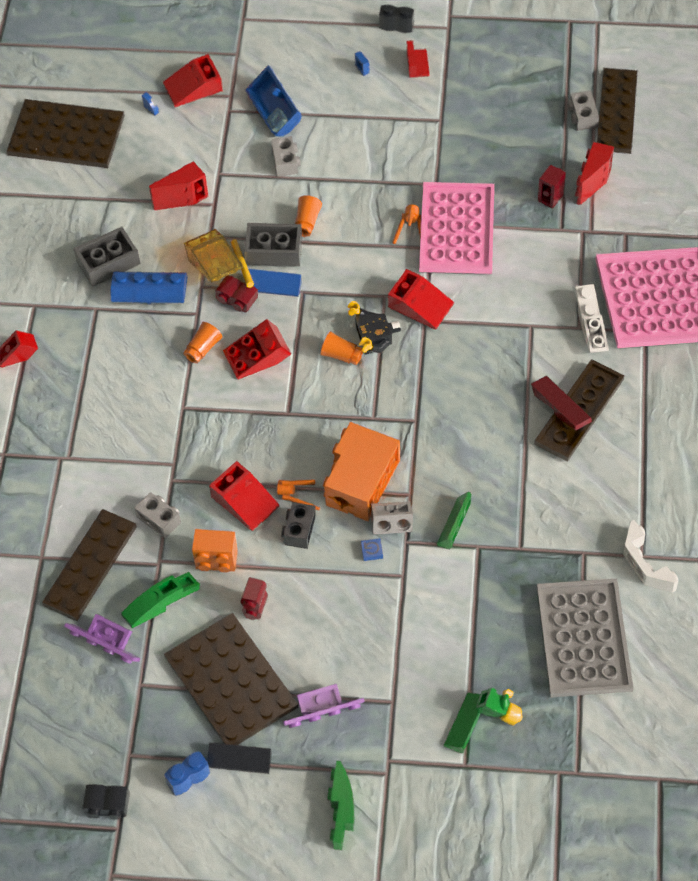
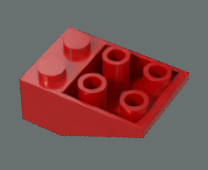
[163,54,223,107]
[575,142,614,205]
[149,161,209,210]
[388,269,454,330]
[223,319,291,380]
[209,461,280,531]

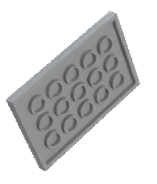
[537,578,633,697]

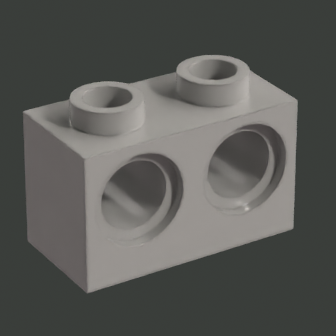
[567,90,599,131]
[271,136,301,177]
[134,492,181,538]
[371,501,413,535]

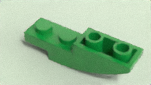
[121,572,200,628]
[327,761,355,850]

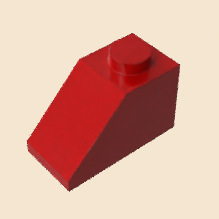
[0,330,38,368]

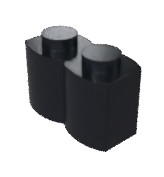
[379,5,414,33]
[82,784,130,820]

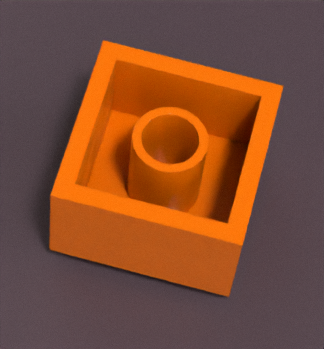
[192,529,238,573]

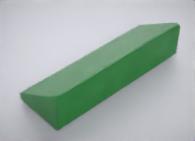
[437,491,472,550]
[444,692,481,754]

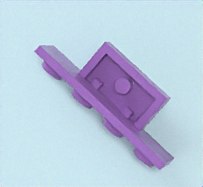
[64,614,141,664]
[282,684,365,728]

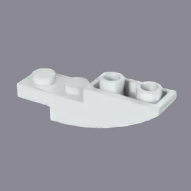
[575,284,609,353]

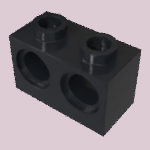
[281,502,316,549]

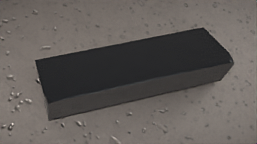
[207,743,272,774]

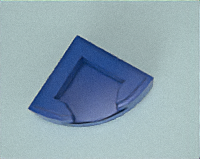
[142,92,159,115]

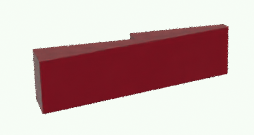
[531,375,592,430]

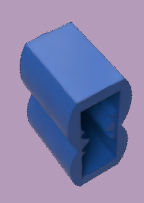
[164,752,210,796]

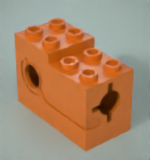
[323,422,400,521]

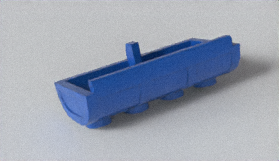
[245,65,302,137]
[111,271,188,305]

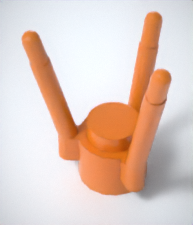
[392,204,422,244]
[277,479,320,511]

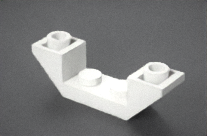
[623,520,678,592]

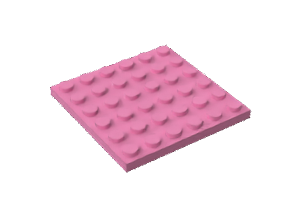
[595,247,698,348]

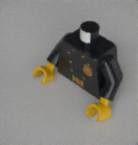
[347,301,401,355]

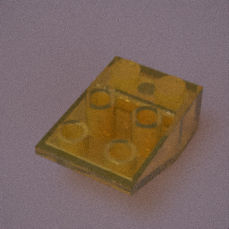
[184,229,243,283]

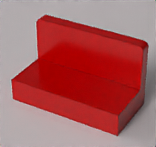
[406,40,430,78]

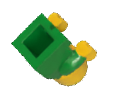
[475,687,522,725]

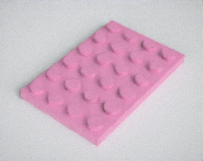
[419,182,494,274]

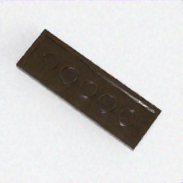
[597,68,638,154]
[534,359,625,462]
[42,509,137,621]

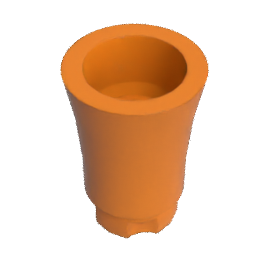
[295,195,322,237]
[183,322,223,364]
[321,331,363,365]

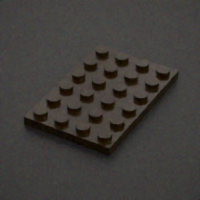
[6,99,125,168]
[164,613,298,745]

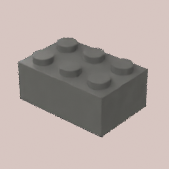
[244,223,302,266]
[73,227,141,286]

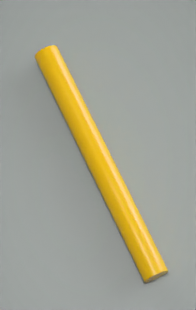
[230,239,254,288]

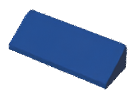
[248,269,302,297]

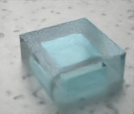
[266,107,288,133]

